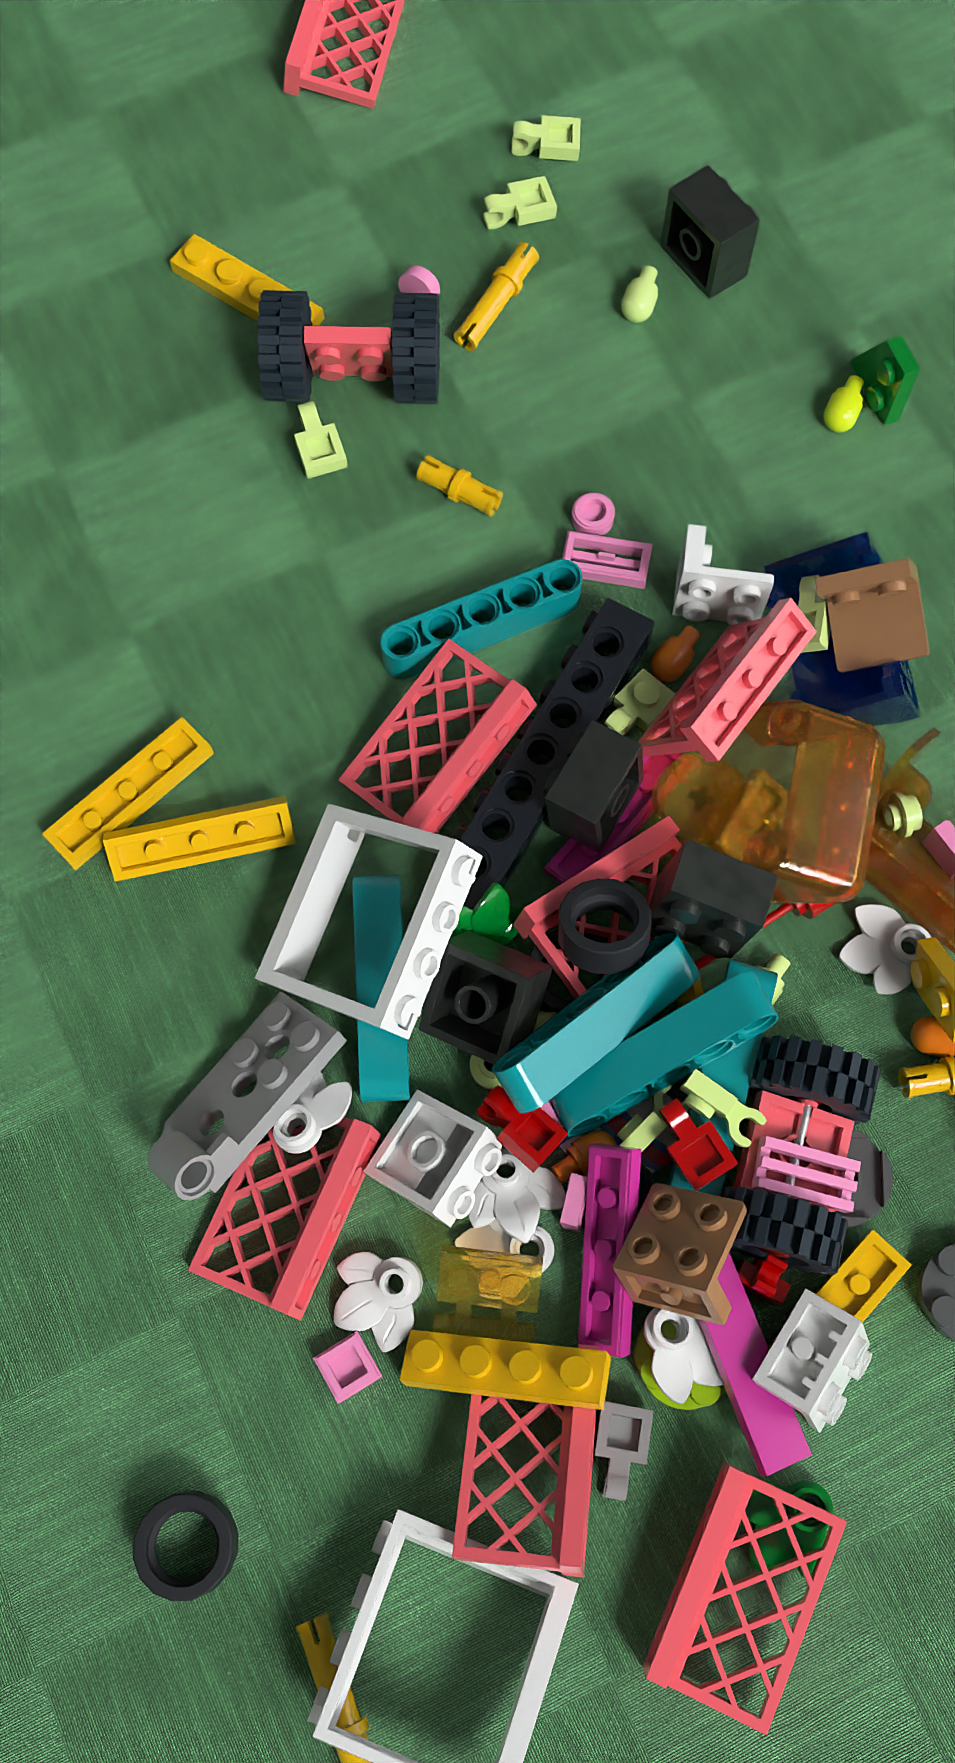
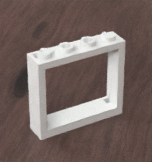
[255,804,483,1040]
[307,1509,579,1763]

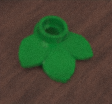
[450,882,523,945]
[745,1480,833,1577]

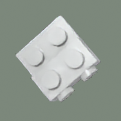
[363,1090,502,1228]

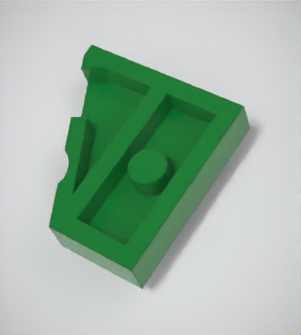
[850,335,920,426]

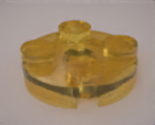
[652,753,745,845]

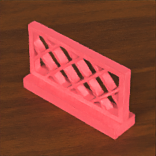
[283,0,405,109]
[638,598,817,762]
[338,639,537,834]
[513,816,687,999]
[188,1117,382,1321]
[452,1344,600,1578]
[642,1461,847,1735]

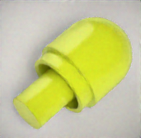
[823,375,864,433]

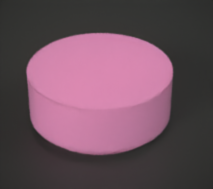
[398,265,440,295]
[571,493,615,536]

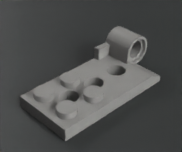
[148,992,347,1200]

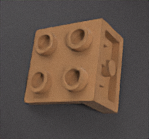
[815,558,930,673]
[612,1183,747,1326]

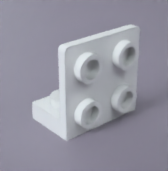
[672,524,774,625]
[752,1289,872,1433]

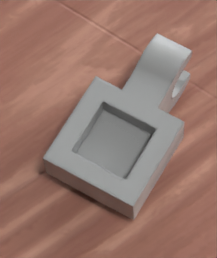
[593,1402,653,1501]

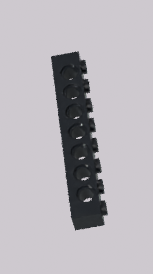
[453,598,655,910]

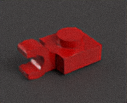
[476,1085,569,1173]
[658,1098,739,1191]
[736,1253,791,1306]

